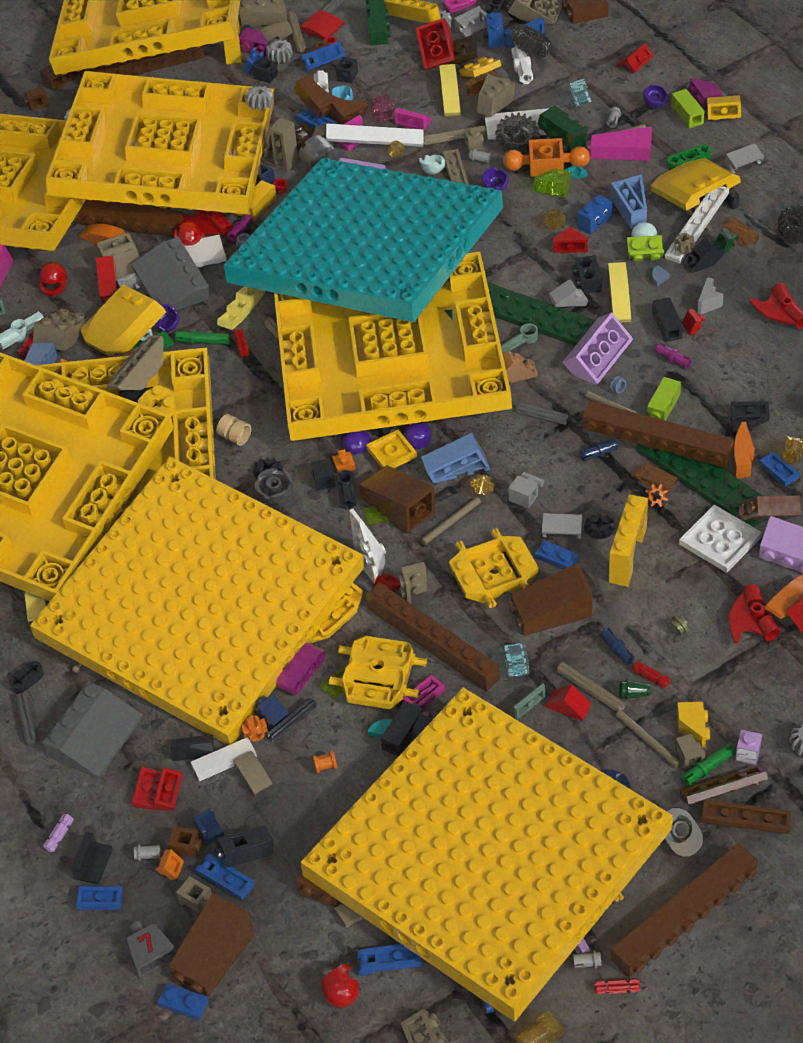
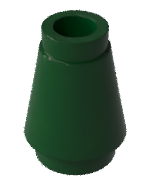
[619,679,651,699]

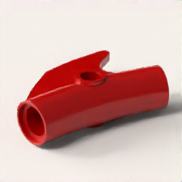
[183,210,234,237]
[749,283,803,329]
[729,584,781,644]

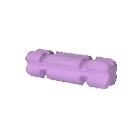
[43,814,74,852]

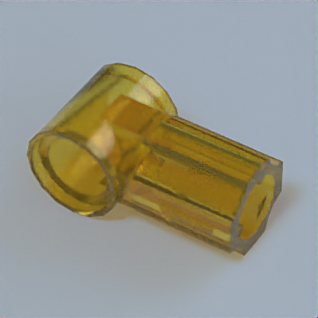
[782,436,803,465]
[516,1011,565,1043]

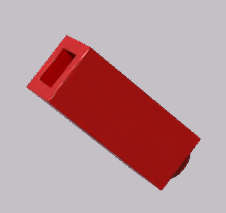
[96,256,118,303]

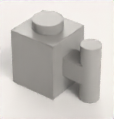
[507,472,544,508]

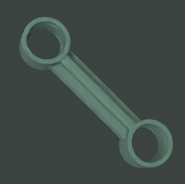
[501,324,538,355]

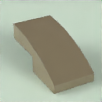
[260,22,294,42]
[233,751,273,796]

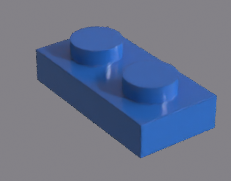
[759,451,800,487]
[535,540,579,570]
[76,886,123,910]
[157,983,209,1020]

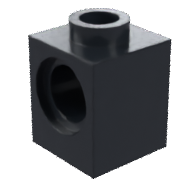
[336,57,358,84]
[252,58,278,83]
[311,458,336,491]

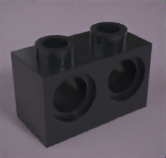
[572,255,602,294]

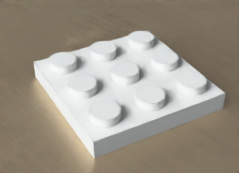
[679,505,762,573]

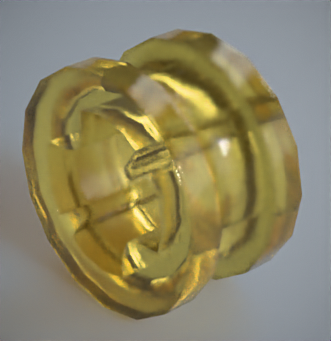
[388,140,404,157]

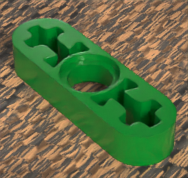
[667,145,711,170]

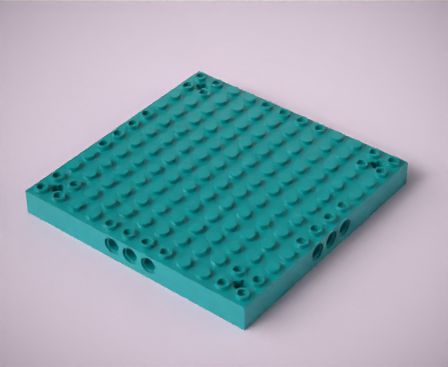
[224,158,503,322]

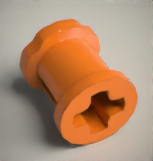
[312,751,337,774]

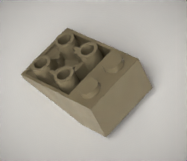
[508,0,562,25]
[97,232,140,279]
[33,309,91,351]

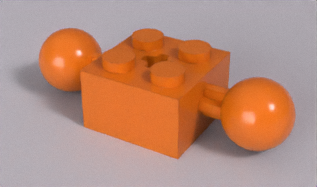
[503,138,590,177]

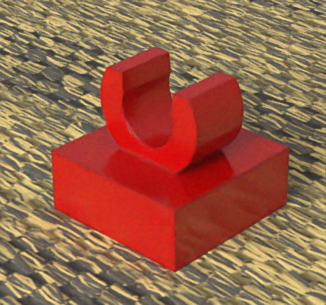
[682,309,706,335]

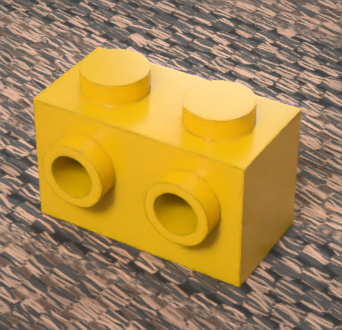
[707,95,741,120]

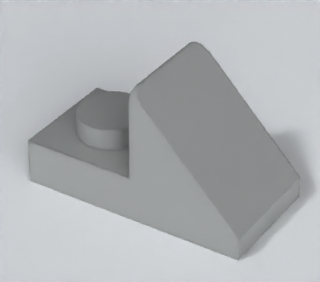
[698,278,723,314]
[549,279,588,307]

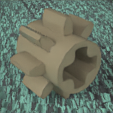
[673,233,695,254]

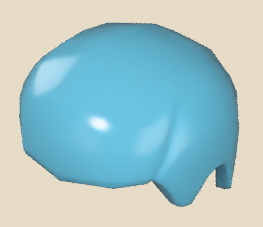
[332,85,353,101]

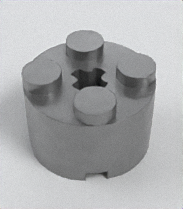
[299,135,337,170]
[255,468,295,511]

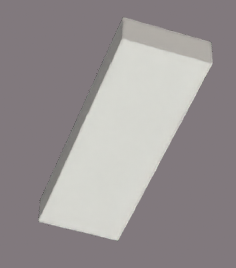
[191,737,257,781]

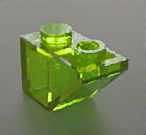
[534,169,572,197]

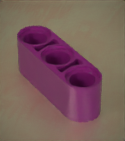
[276,642,326,696]

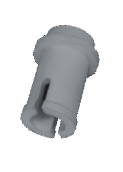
[607,107,621,128]
[469,148,491,163]
[134,844,161,861]
[573,950,602,969]

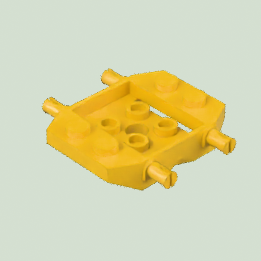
[449,528,538,608]
[329,636,427,710]

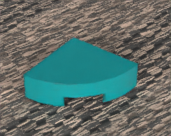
[564,166,588,179]
[368,719,393,738]

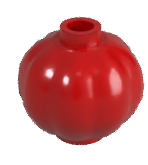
[174,221,205,246]

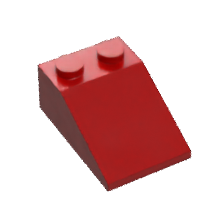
[415,18,455,70]

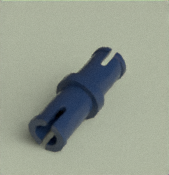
[580,439,618,462]
[600,628,635,665]

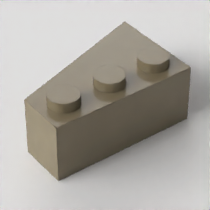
[477,74,516,117]
[261,118,299,172]

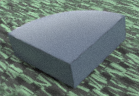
[652,265,670,286]

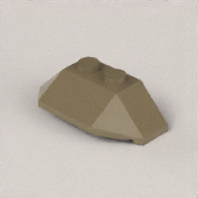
[107,335,163,390]

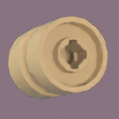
[216,414,251,446]

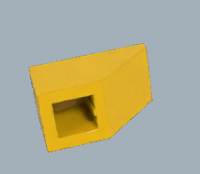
[677,702,710,748]

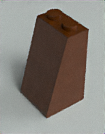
[359,465,435,533]
[509,563,593,636]
[169,893,255,997]

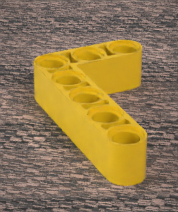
[384,0,441,24]

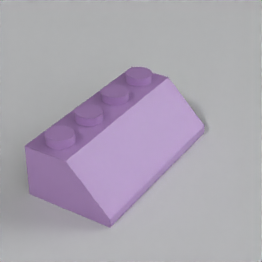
[563,312,633,385]
[759,516,803,573]

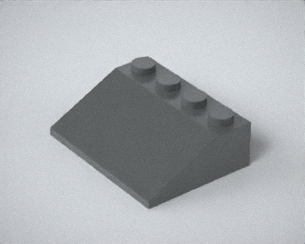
[131,237,209,311]
[43,681,143,779]

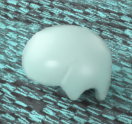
[419,155,445,175]
[631,222,657,237]

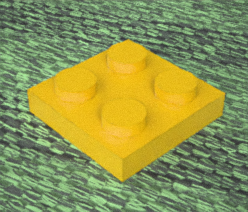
[459,57,502,77]
[366,430,417,468]

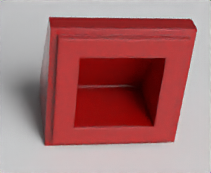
[373,573,401,593]

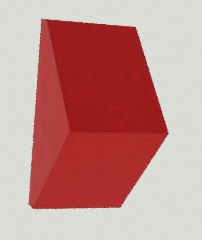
[553,226,588,253]
[545,685,591,721]

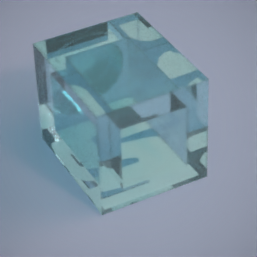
[569,78,592,106]
[504,643,529,677]

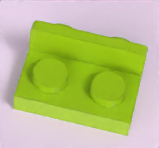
[627,235,664,261]

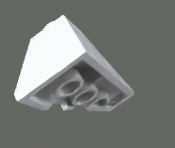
[349,509,386,583]

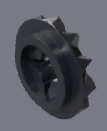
[253,457,283,479]
[584,513,615,539]

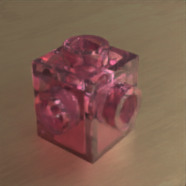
[371,95,395,123]

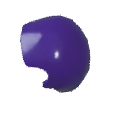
[643,84,668,109]
[482,167,509,191]
[154,304,180,332]
[404,422,431,449]
[341,431,371,455]

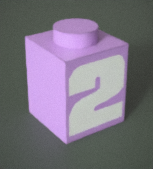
[735,730,762,765]

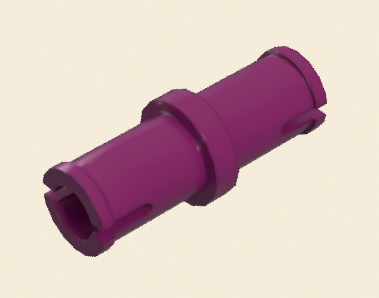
[227,214,253,242]
[655,343,692,369]

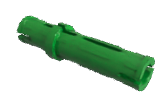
[175,330,229,345]
[680,742,737,787]

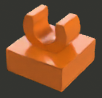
[332,449,356,473]
[155,849,184,880]

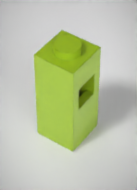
[671,89,704,128]
[647,377,681,421]

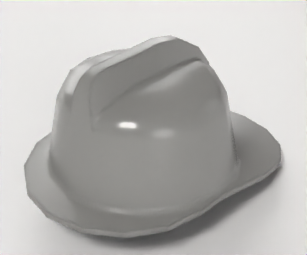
[665,808,703,857]

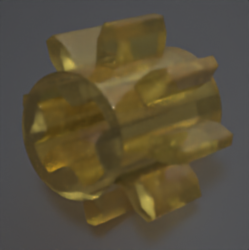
[544,209,565,230]
[470,474,495,496]

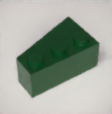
[366,0,391,46]
[537,105,589,153]

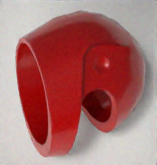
[39,262,67,296]
[320,963,360,1008]

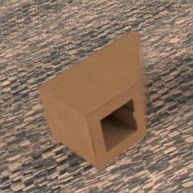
[503,351,538,383]

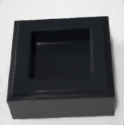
[725,187,739,210]

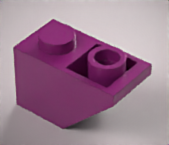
[239,28,268,57]
[688,78,722,110]

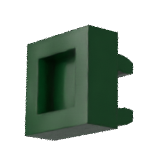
[716,228,738,253]

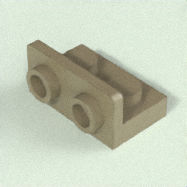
[398,562,427,604]
[401,1009,448,1043]

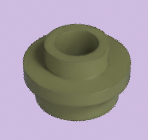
[670,616,688,635]

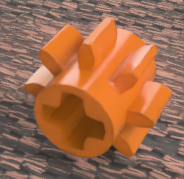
[645,483,669,507]
[241,715,268,741]

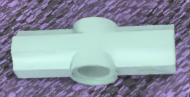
[0,312,44,350]

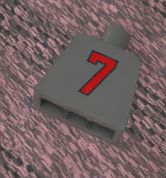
[127,921,176,978]

